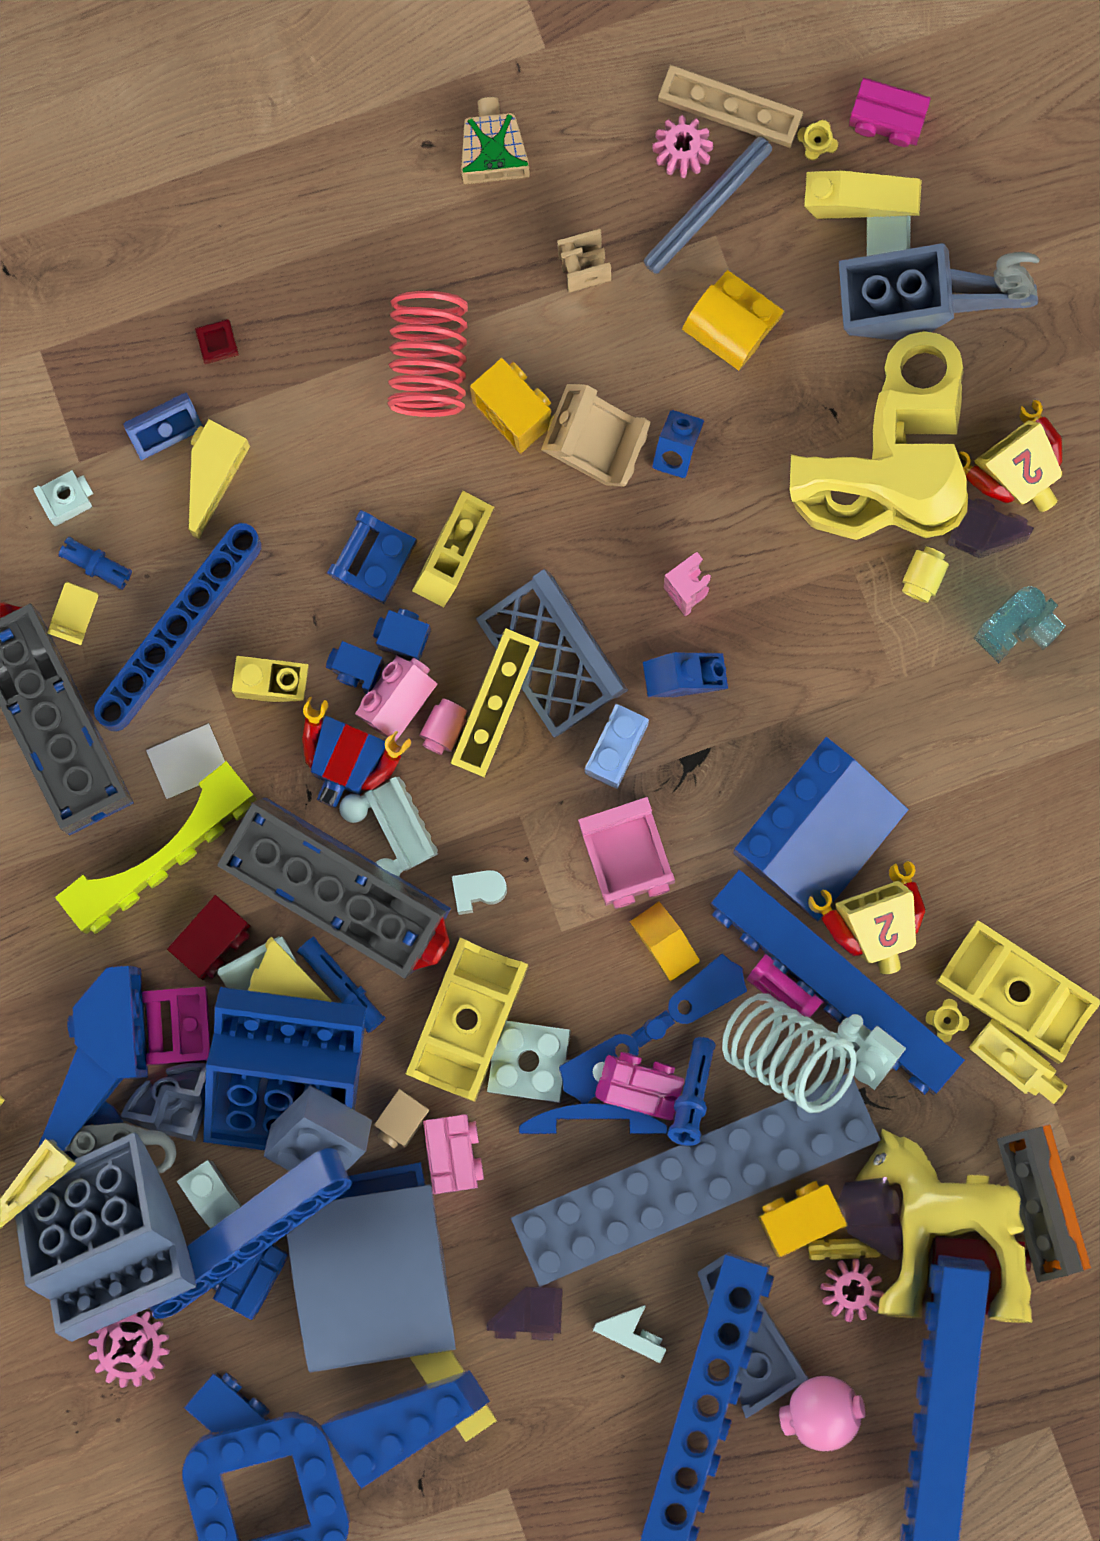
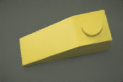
[804,171,922,219]
[189,419,250,539]
[412,491,494,608]

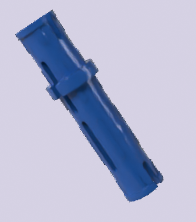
[297,937,386,1033]

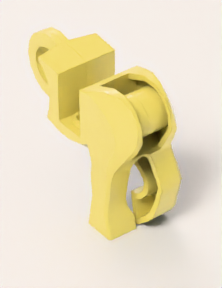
[790,331,968,540]

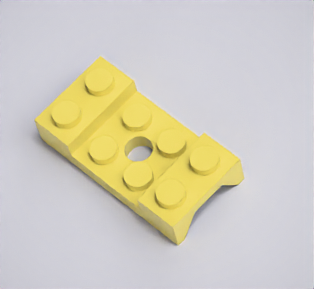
[936,920,1100,1064]
[406,938,529,1102]

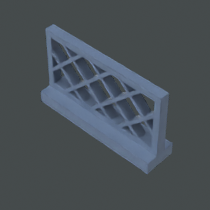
[475,569,628,738]

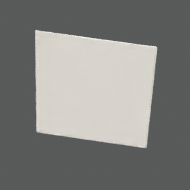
[146,723,225,799]

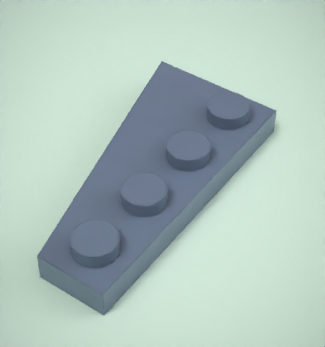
[697,1252,809,1418]

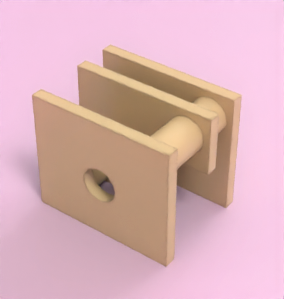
[557,229,611,292]

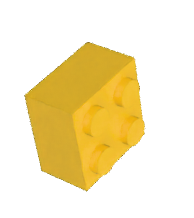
[470,358,552,454]
[758,1181,847,1257]

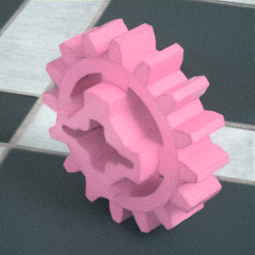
[88,1311,170,1388]

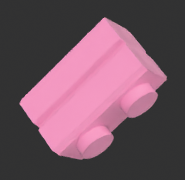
[423,1114,484,1195]

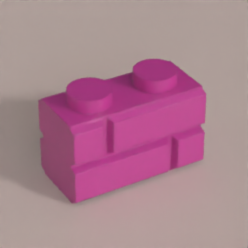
[849,77,931,147]
[595,1052,684,1121]

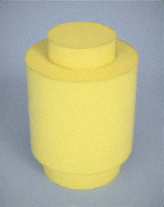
[902,547,949,603]

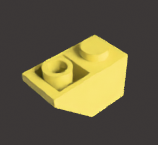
[232,656,309,702]

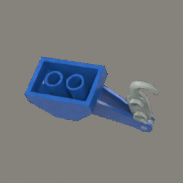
[39,966,176,1173]

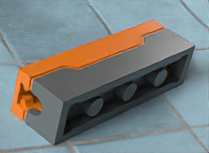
[997,1124,1091,1283]

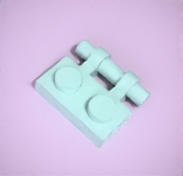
[826,1014,906,1090]

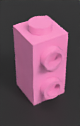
[355,656,437,742]

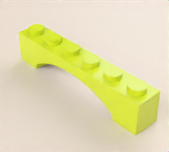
[55,761,257,934]

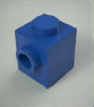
[373,608,431,661]

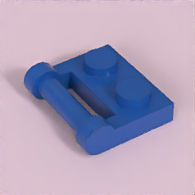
[327,510,417,604]

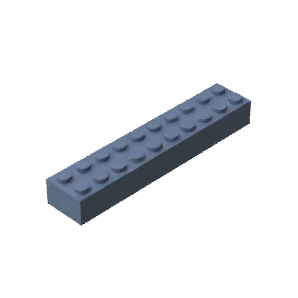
[511,1073,880,1287]

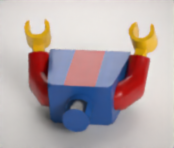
[302,697,411,808]

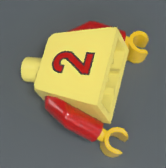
[959,400,1063,512]
[808,861,926,974]

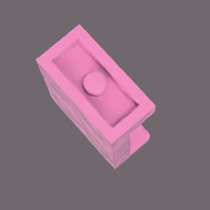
[578,797,675,909]

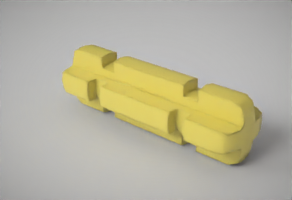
[808,1238,881,1260]

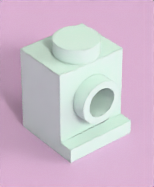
[33,470,93,527]

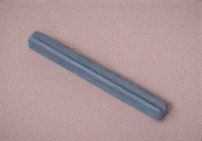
[644,136,772,274]

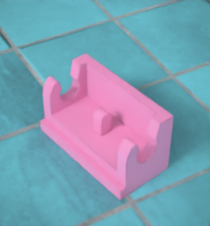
[664,552,711,616]

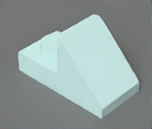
[593,1305,666,1363]

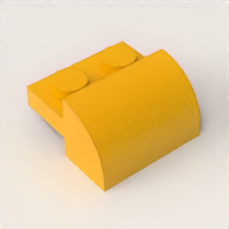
[682,270,784,371]

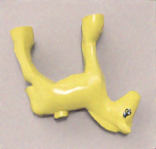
[855,1129,1032,1323]

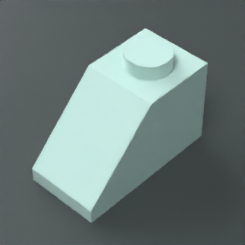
[177,1160,242,1229]

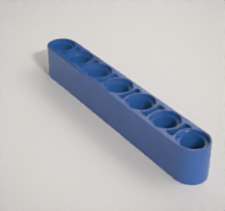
[94,523,262,732]
[150,1148,351,1319]

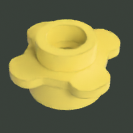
[797,120,838,160]
[925,999,969,1042]

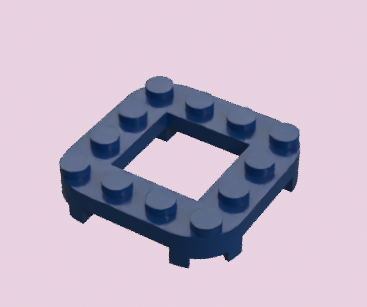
[182,1412,350,1541]

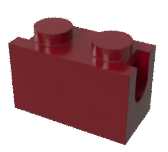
[167,895,251,981]

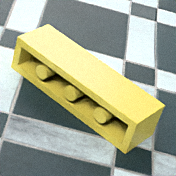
[450,629,539,777]

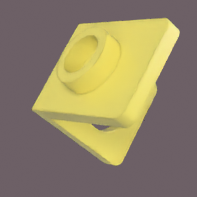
[47,582,99,645]

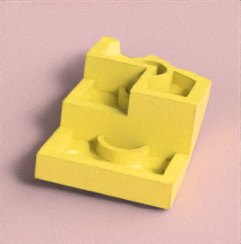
[247,937,333,1002]

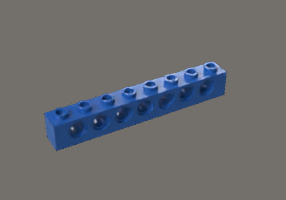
[640,1252,774,1541]

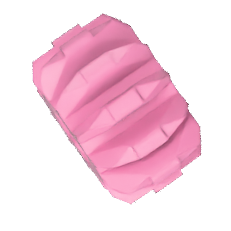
[653,115,713,178]
[820,1259,884,1322]

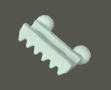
[339,777,438,877]

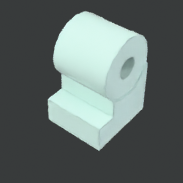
[452,870,507,915]

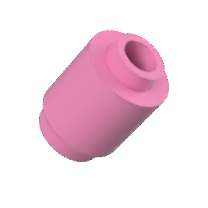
[419,698,468,755]

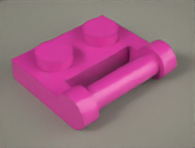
[746,954,823,1024]
[142,986,211,1065]

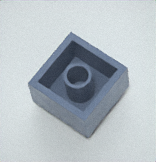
[264,1085,372,1171]

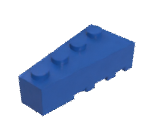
[320,1370,490,1489]

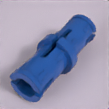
[58,536,132,590]

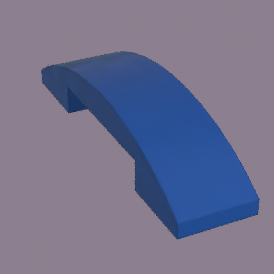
[519,1104,667,1134]

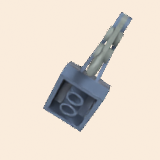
[839,243,1040,340]

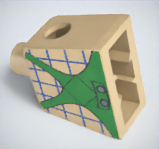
[461,97,530,184]

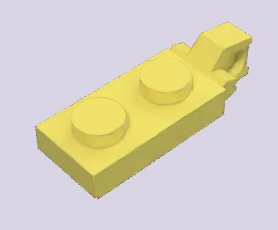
[969,1019,1067,1104]

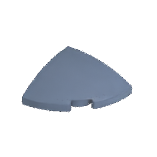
[120,1063,206,1142]

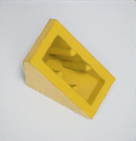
[629,901,700,982]

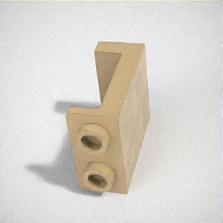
[541,384,651,487]

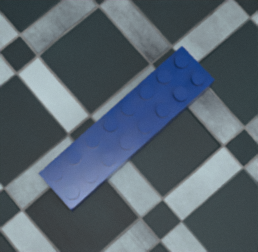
[900,1255,990,1541]

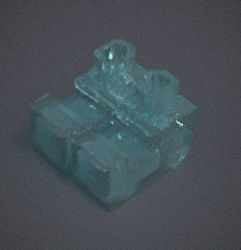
[974,586,1066,663]

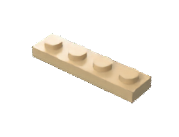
[658,65,803,148]

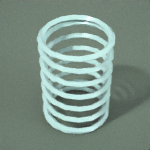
[722,993,856,1112]

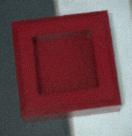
[195,319,239,365]

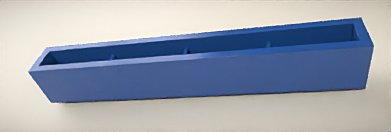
[710,870,965,1095]

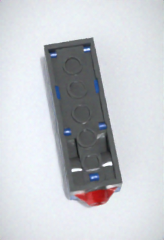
[0,602,134,836]
[217,797,451,978]

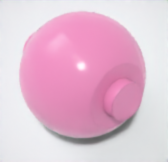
[779,1376,865,1451]

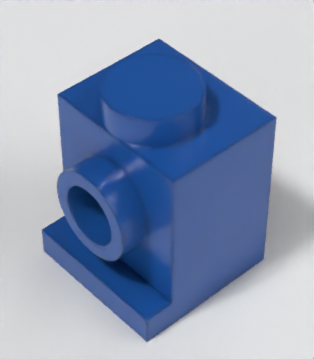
[326,641,384,694]

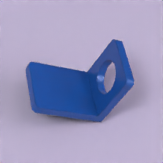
[652,410,704,478]

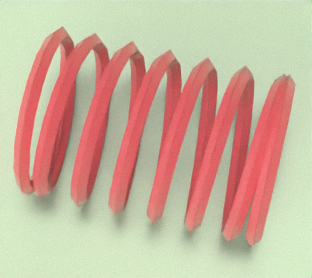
[387,291,468,417]

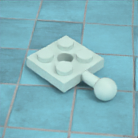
[487,1021,605,1103]

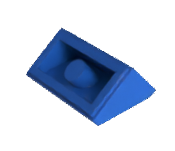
[123,393,204,460]

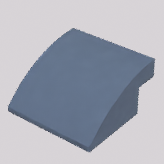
[15,1132,196,1342]
[287,1185,456,1373]

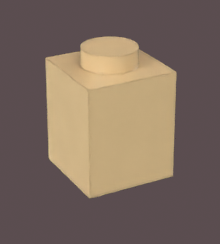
[374,1089,431,1149]

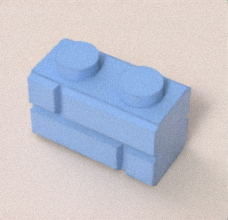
[585,704,649,789]

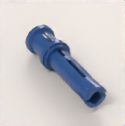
[667,1037,716,1146]

